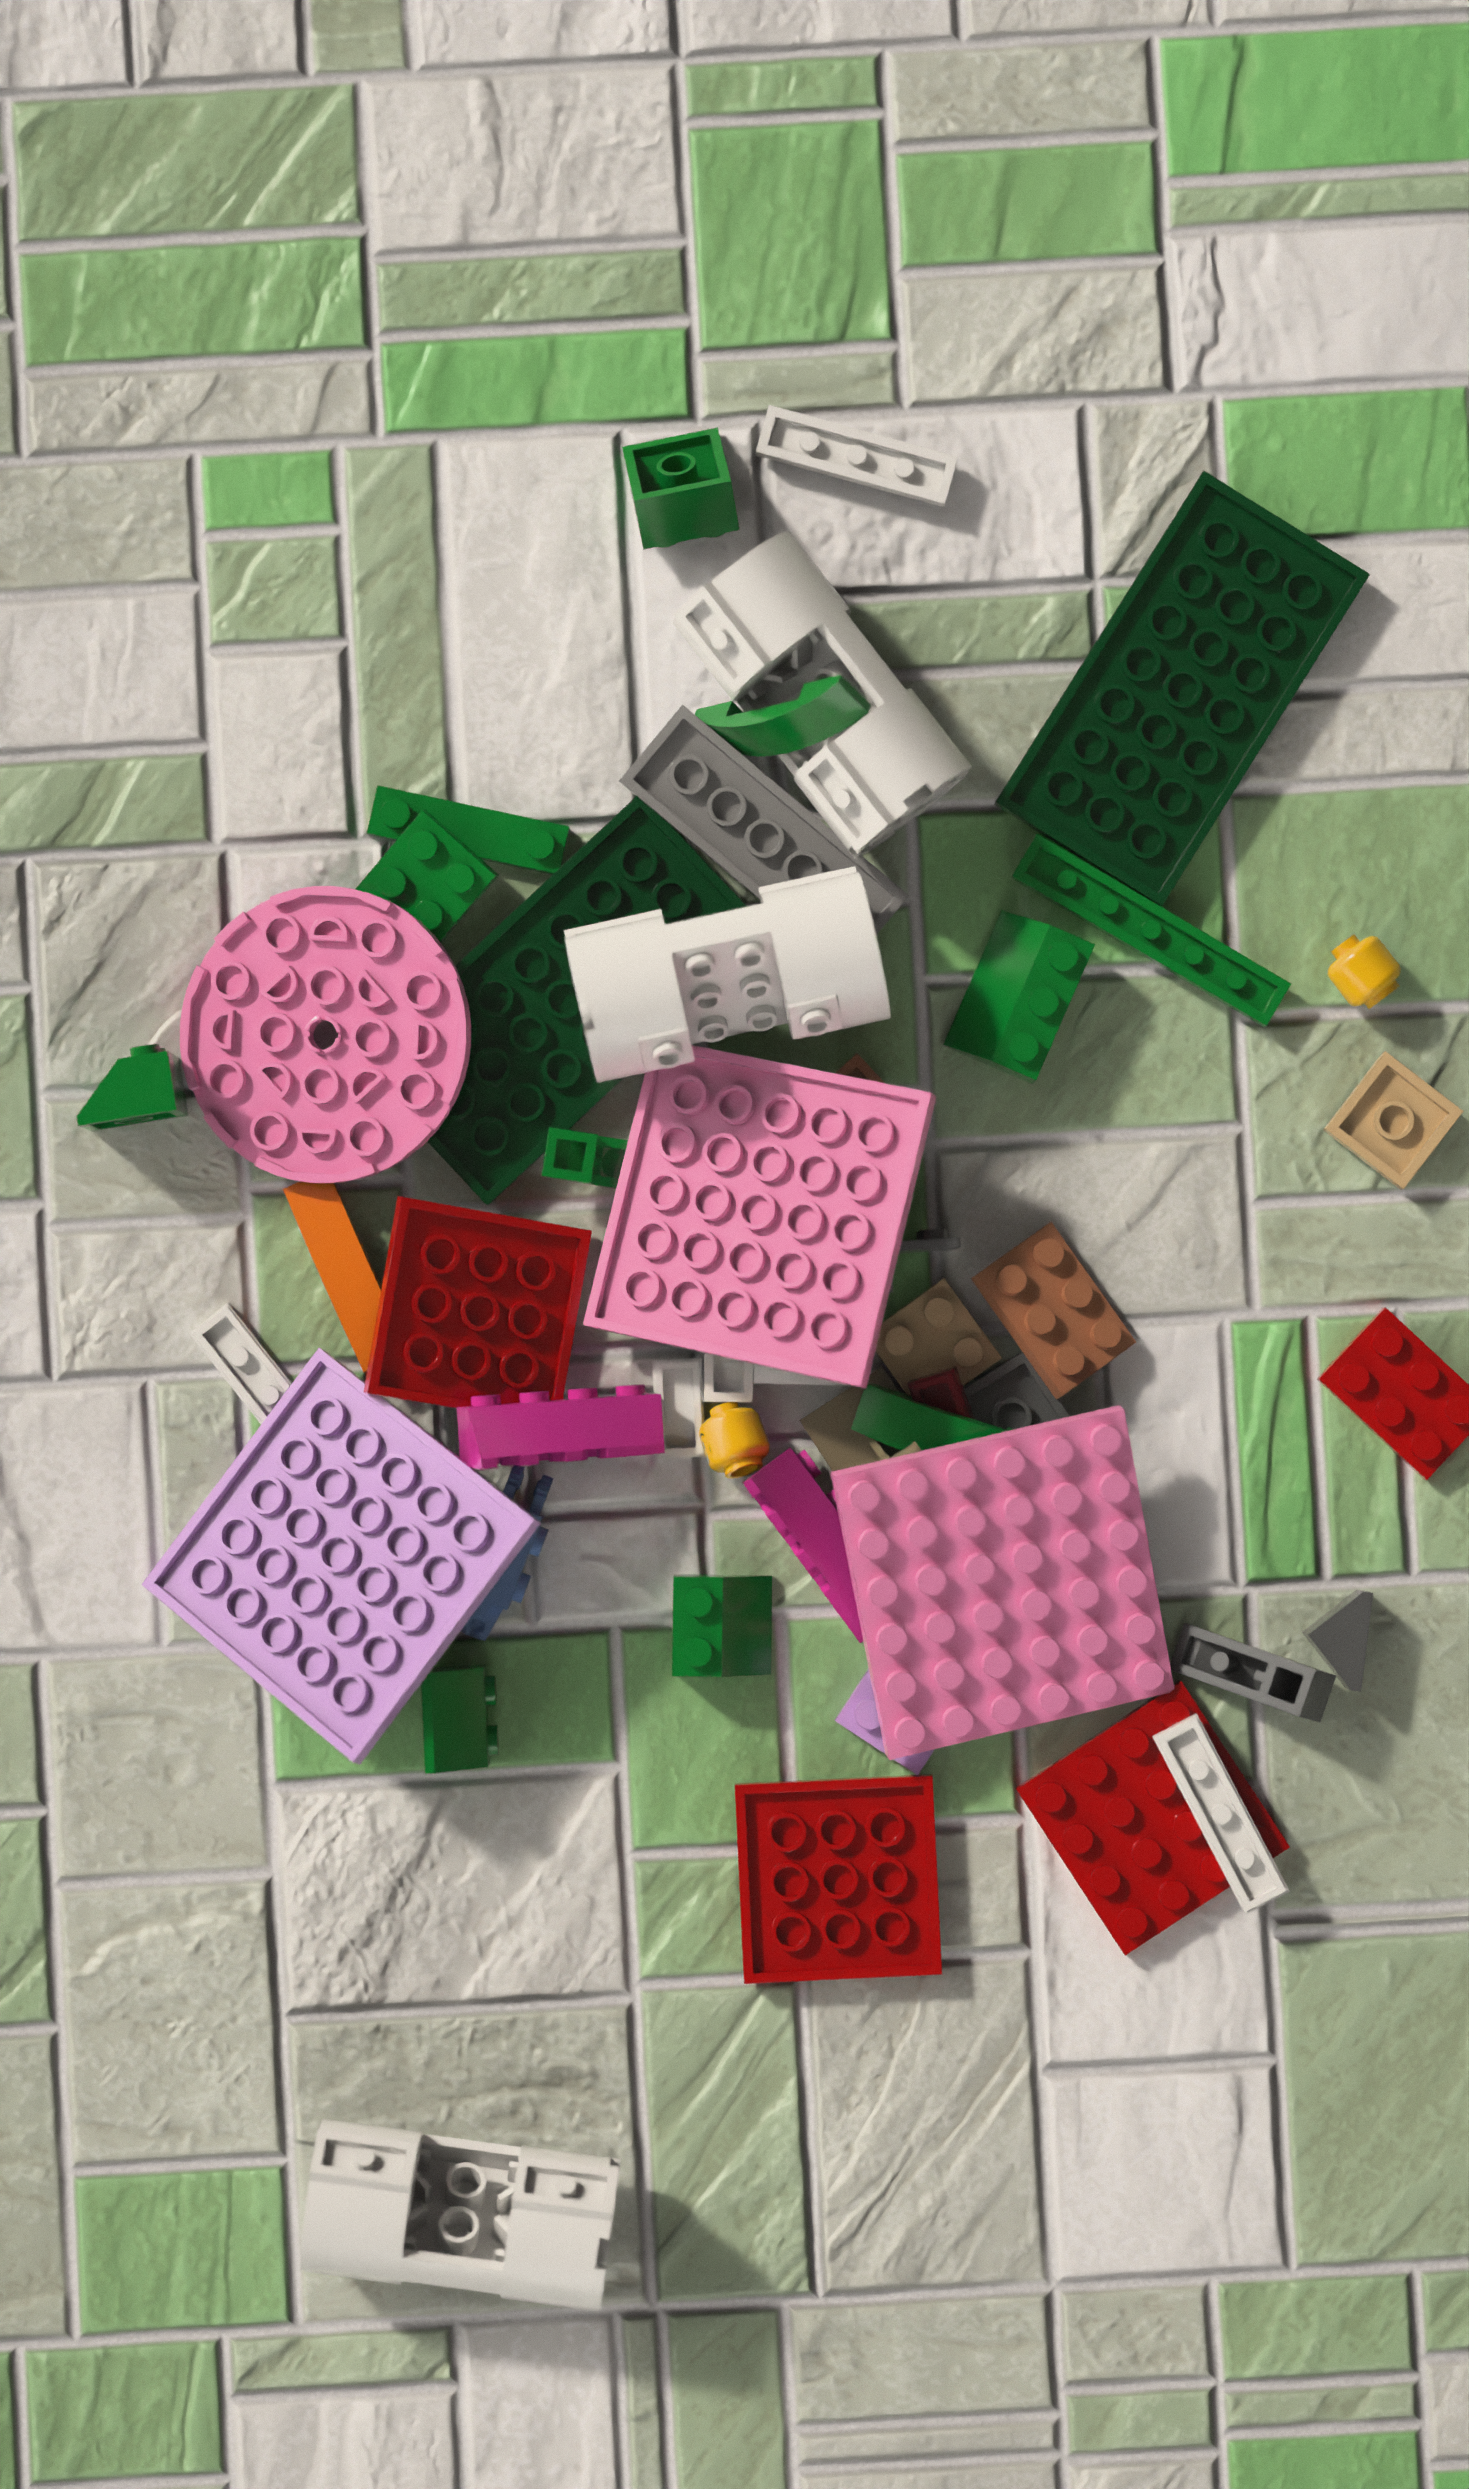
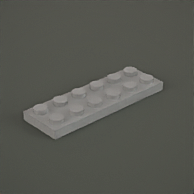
[619,704,909,935]

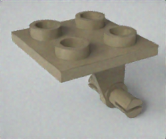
[799,1367,921,1471]

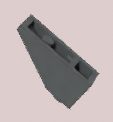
[1170,1623,1336,1722]

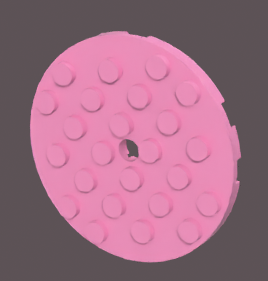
[180,886,471,1183]

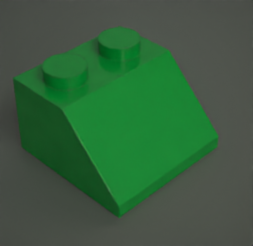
[622,427,740,550]
[76,1044,189,1131]
[672,1574,772,1677]
[421,1665,499,1774]

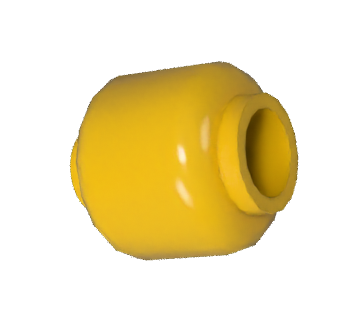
[1328,934,1401,1009]
[699,1402,770,1479]

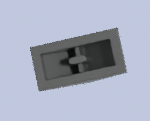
[1302,1590,1373,1692]

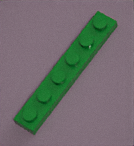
[1011,834,1291,1027]

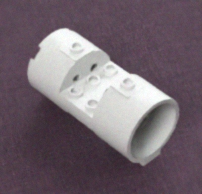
[673,531,972,859]
[564,866,891,1083]
[300,2119,621,2311]

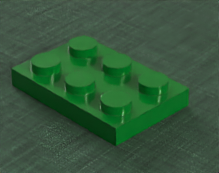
[355,810,499,943]

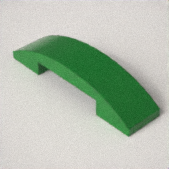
[695,675,871,757]
[541,1127,628,1189]
[851,1382,1014,1451]

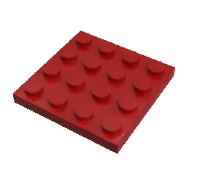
[364,1196,592,1408]
[1016,1680,1290,1956]
[735,1774,942,1984]

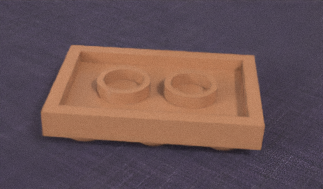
[971,1222,1136,1399]

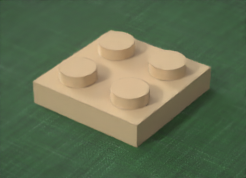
[1323,1051,1464,1190]
[875,1278,1002,1395]

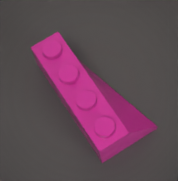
[457,1384,665,1469]
[743,1447,863,1643]

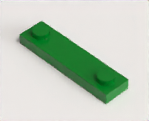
[367,785,570,875]

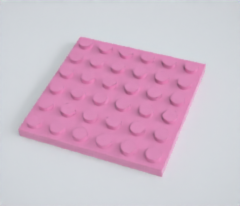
[583,1045,937,1389]
[831,1405,1175,1760]

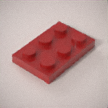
[1316,1307,1469,1480]

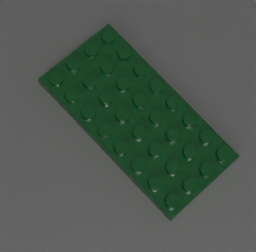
[994,470,1370,907]
[427,796,747,1206]

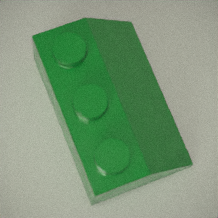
[943,910,1095,1084]

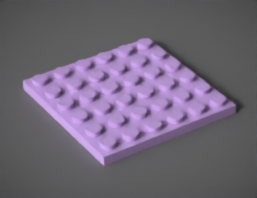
[142,1348,541,1765]

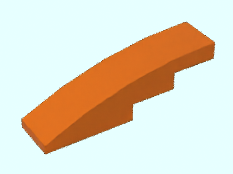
[283,1181,382,1375]

